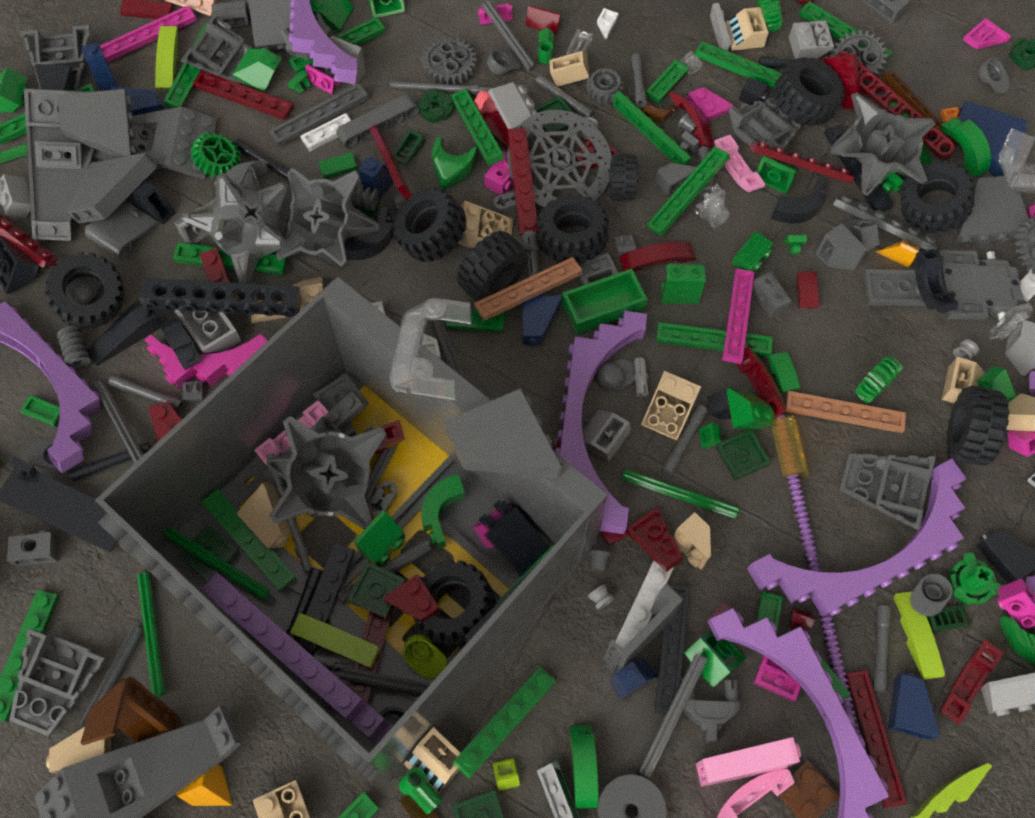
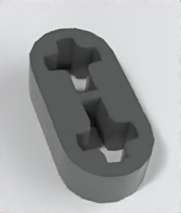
[494,191,516,214]
[368,481,398,518]

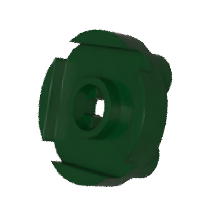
[1009,38,1035,71]
[419,89,453,123]

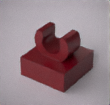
[790,607,815,631]

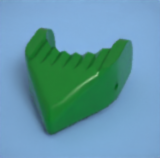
[432,136,479,190]
[1000,615,1035,667]

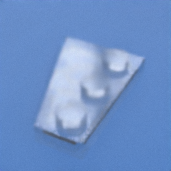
[987,303,1033,340]

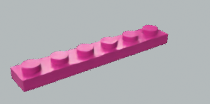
[101,5,197,62]
[722,268,754,364]

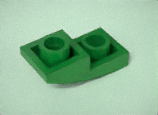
[768,352,800,392]

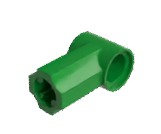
[538,28,553,64]
[398,767,443,815]

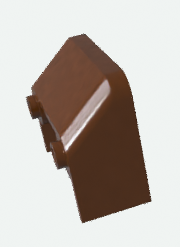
[81,677,181,746]

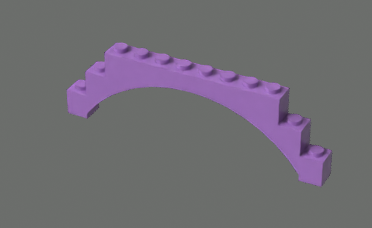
[289,0,357,84]
[0,302,101,473]
[556,311,647,534]
[747,459,966,617]
[202,572,393,744]
[707,608,889,818]

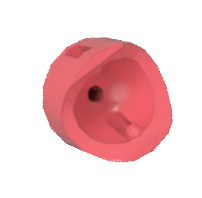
[474,90,498,115]

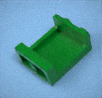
[661,264,706,304]

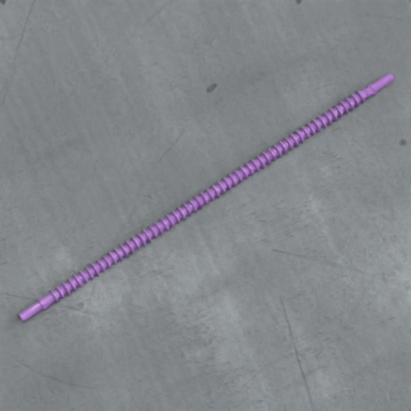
[774,414,860,734]

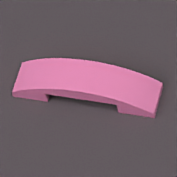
[714,135,765,192]
[254,400,328,464]
[717,769,795,818]

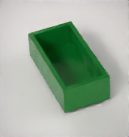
[561,269,647,335]

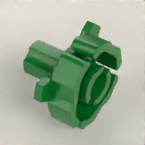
[946,553,1002,606]

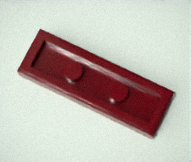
[119,0,174,19]

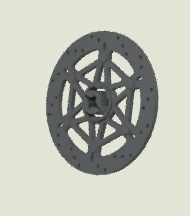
[507,110,612,208]

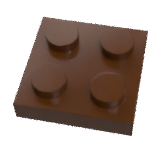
[778,760,839,818]

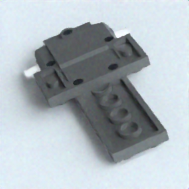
[864,250,1023,326]

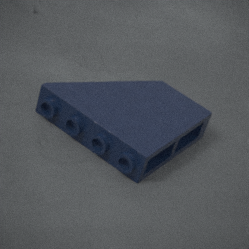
[957,101,1027,177]

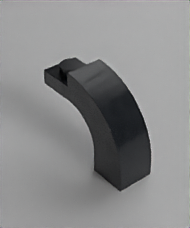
[771,177,827,224]
[345,206,394,260]
[915,249,959,313]
[160,316,202,370]

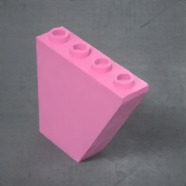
[696,737,801,787]

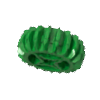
[756,0,782,32]
[191,131,241,178]
[855,355,903,403]

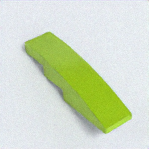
[155,26,178,90]
[894,591,945,680]
[290,613,381,669]
[910,763,992,818]

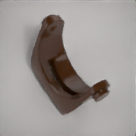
[643,96,676,122]

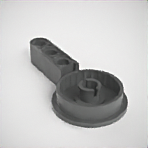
[598,775,667,818]

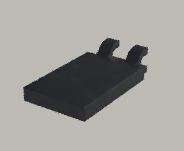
[478,500,550,578]

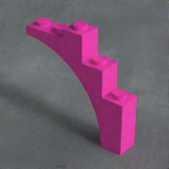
[145,334,267,389]

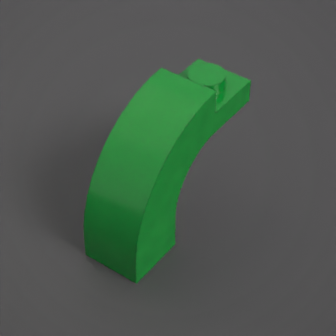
[940,117,991,178]
[421,474,465,549]
[569,725,598,809]

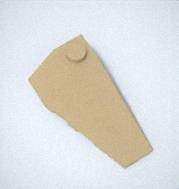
[251,277,324,323]

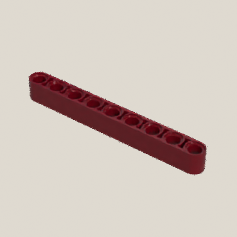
[836,51,954,160]

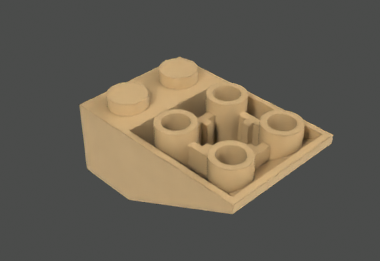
[457,201,513,248]
[641,371,702,441]

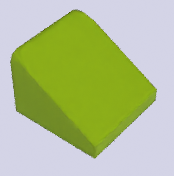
[492,758,520,791]

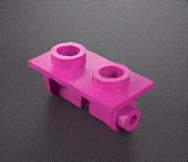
[478,3,513,25]
[305,64,340,94]

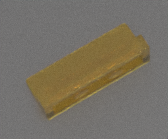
[772,415,810,478]

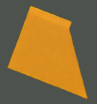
[875,239,920,268]
[176,764,233,806]

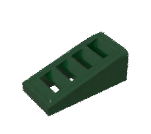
[393,128,426,166]
[926,605,970,633]

